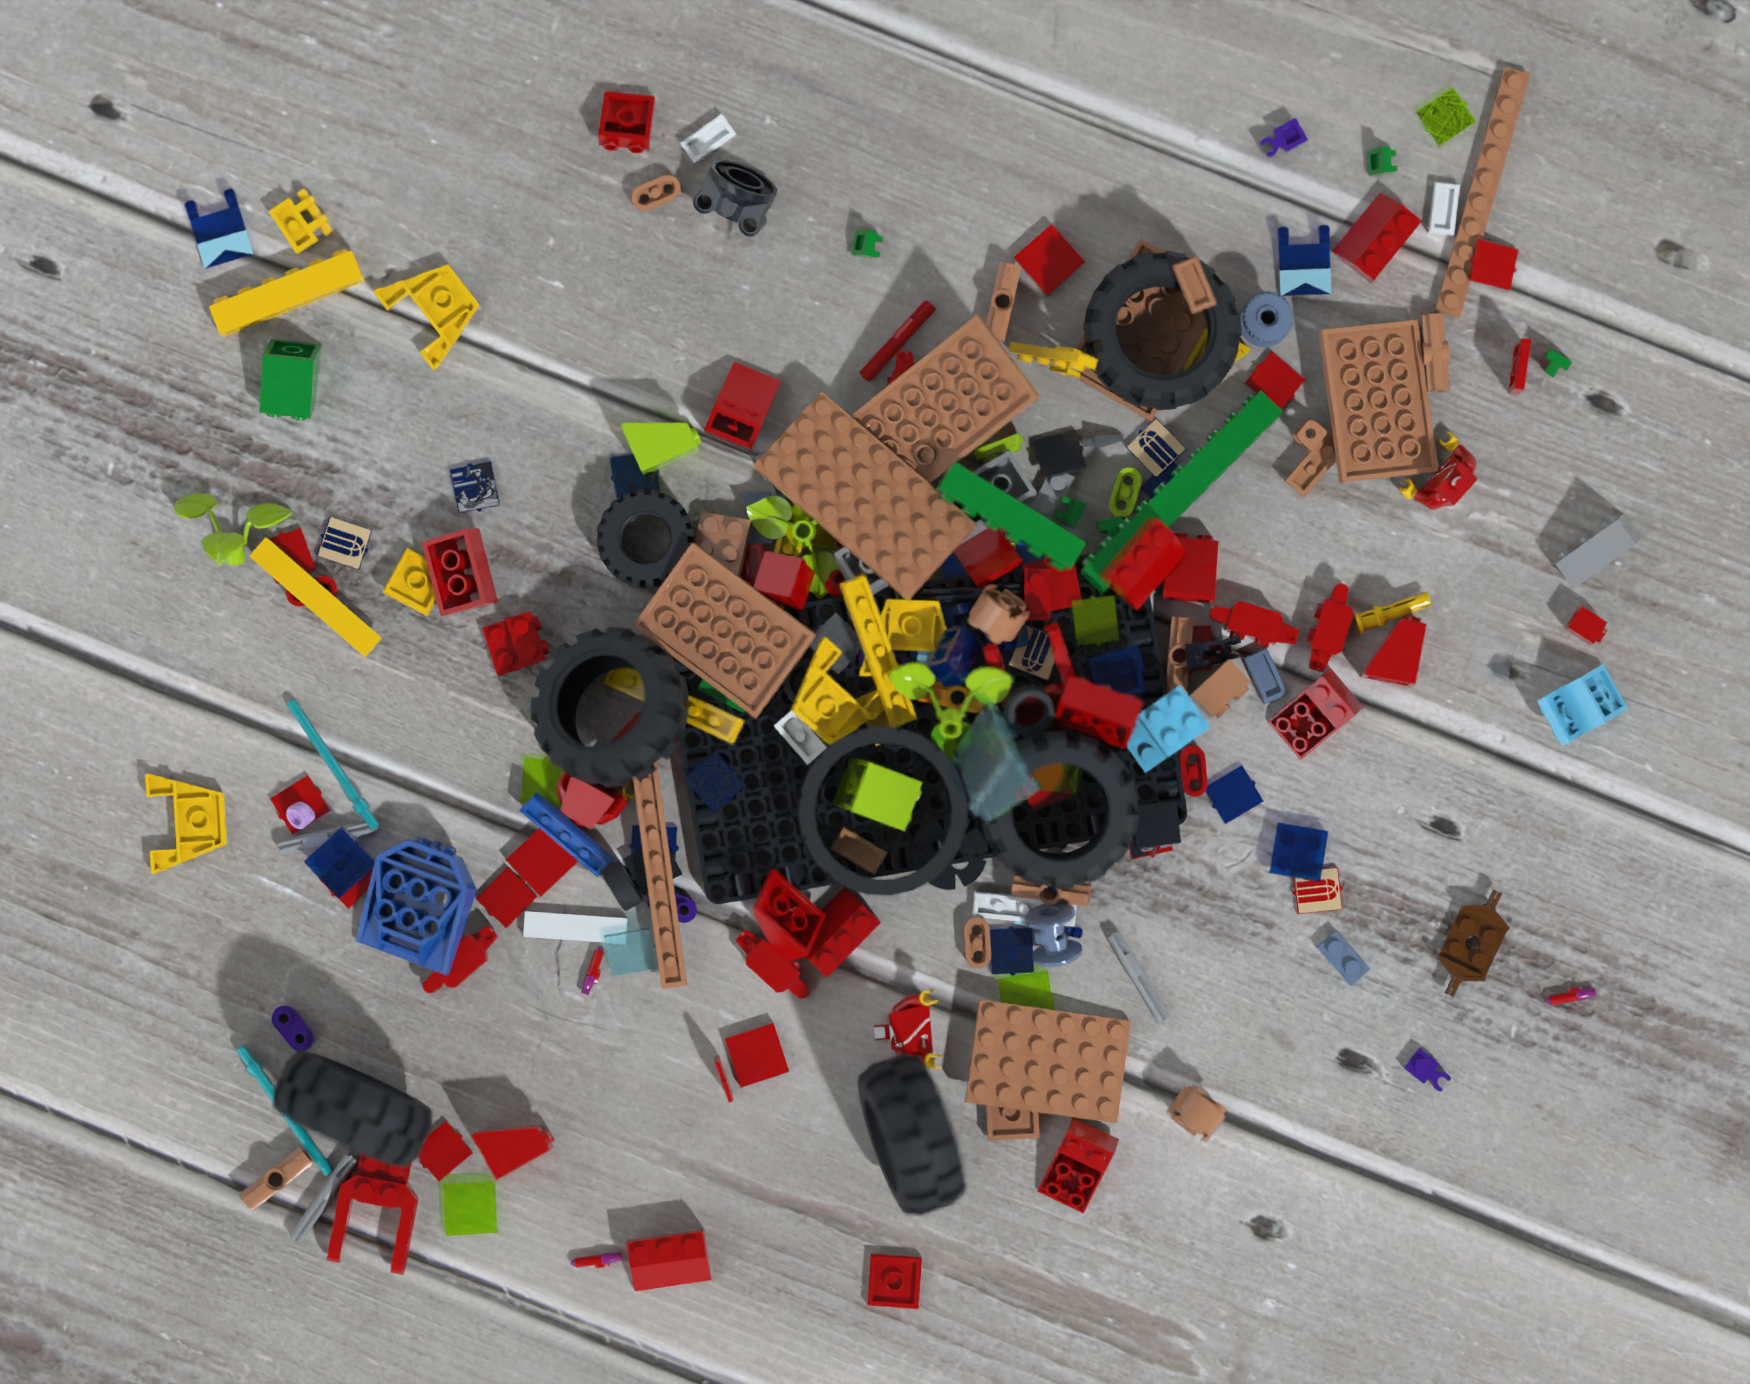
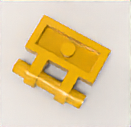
[268,188,333,255]

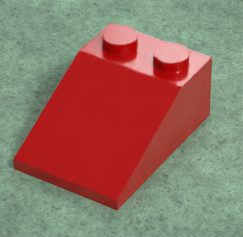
[752,869,826,961]

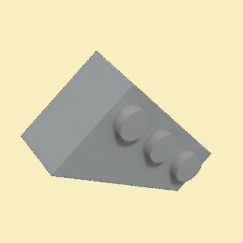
[1556,513,1641,589]

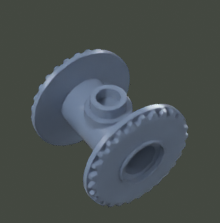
[1241,292,1294,348]
[1024,902,1083,967]

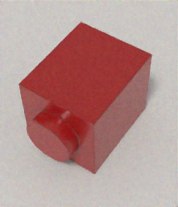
[1564,606,1608,645]

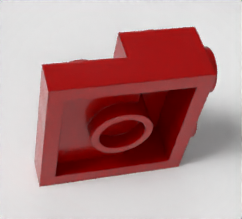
[598,91,655,154]
[482,611,550,677]

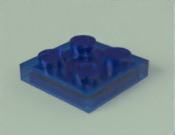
[1269,822,1328,882]
[304,826,375,899]

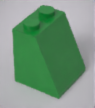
[259,339,322,420]

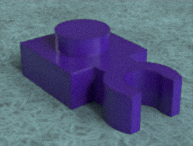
[1259,118,1308,158]
[1403,1048,1451,1092]

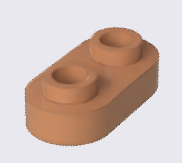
[631,175,681,212]
[964,917,991,969]

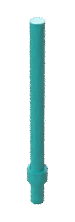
[286,699,379,830]
[236,1045,333,1176]

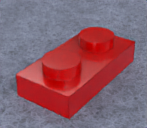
[1024,569,1050,621]

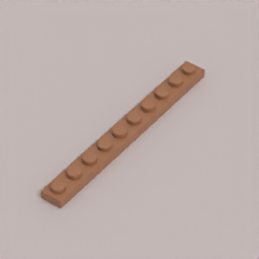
[1434,67,1530,319]
[633,762,687,989]

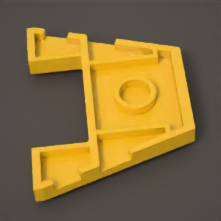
[373,264,480,371]
[859,599,960,680]
[791,636,885,745]
[145,774,228,874]

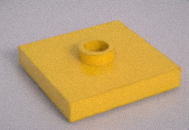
[382,547,437,617]

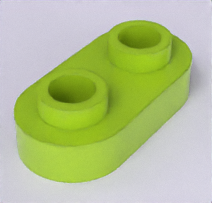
[973,433,1025,464]
[1108,467,1142,518]

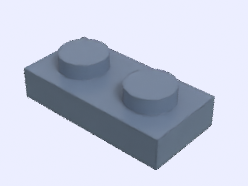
[1316,930,1370,986]

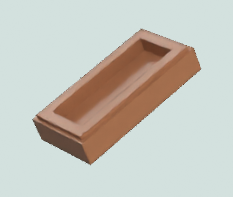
[1172,256,1217,314]
[830,827,887,875]

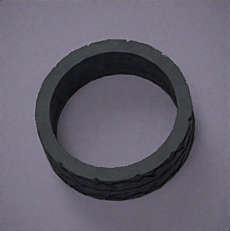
[799,727,968,895]

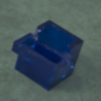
[1087,645,1146,695]

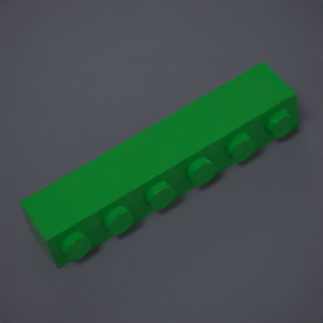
[936,462,1086,572]

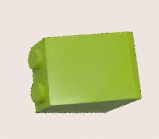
[621,423,702,475]
[832,756,922,831]

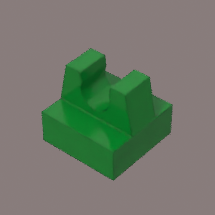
[1367,147,1398,176]
[851,229,883,257]
[1544,348,1572,377]
[1053,496,1087,527]
[1096,516,1123,537]

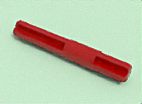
[859,300,936,382]

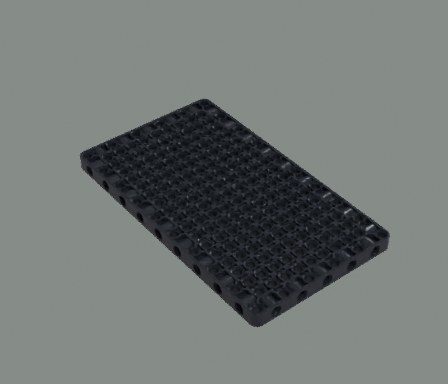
[669,553,1187,904]

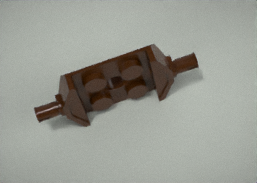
[1437,889,1510,997]

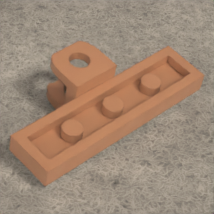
[1284,420,1336,498]

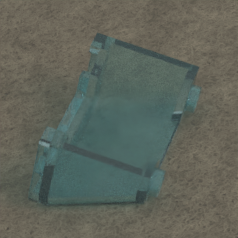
[952,701,1039,822]

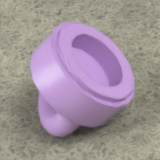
[286,802,315,829]

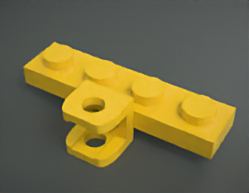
[1008,342,1098,379]

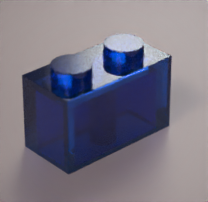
[927,625,982,687]

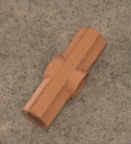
[986,262,1021,342]
[1421,313,1450,393]
[1165,616,1194,694]
[1012,874,1092,907]
[239,1146,314,1212]

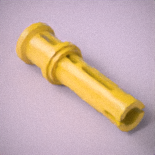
[1353,591,1431,635]

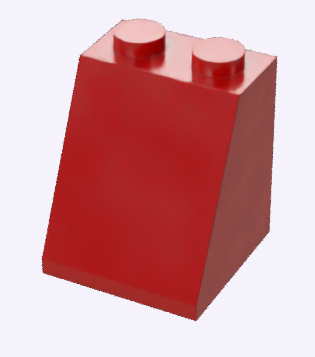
[1161,532,1218,604]
[1360,615,1427,687]
[471,1125,555,1181]

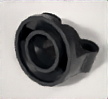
[693,160,777,237]

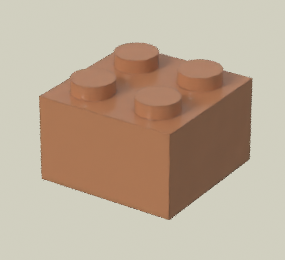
[1189,659,1251,719]

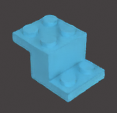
[1537,664,1628,746]
[1127,685,1210,773]

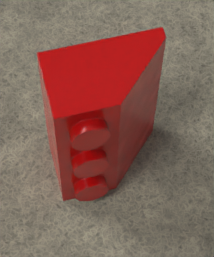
[1332,193,1422,284]
[1099,518,1186,611]
[422,528,498,616]
[1052,676,1143,749]
[805,887,881,978]
[626,1229,712,1291]

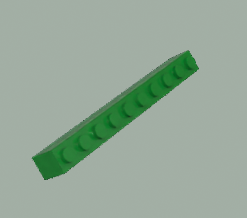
[1080,391,1283,594]

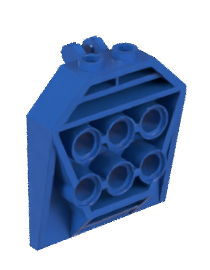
[356,837,477,975]

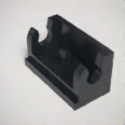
[1185,636,1241,670]

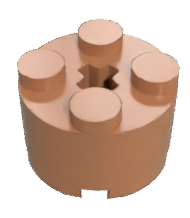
[968,585,1030,644]
[1166,1085,1226,1142]

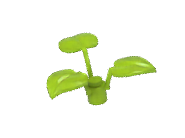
[173,493,293,565]
[746,496,838,598]
[889,662,1012,764]

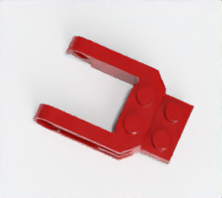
[983,622,1076,737]
[327,1154,419,1275]

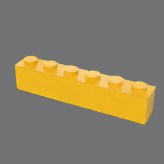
[209,248,365,338]

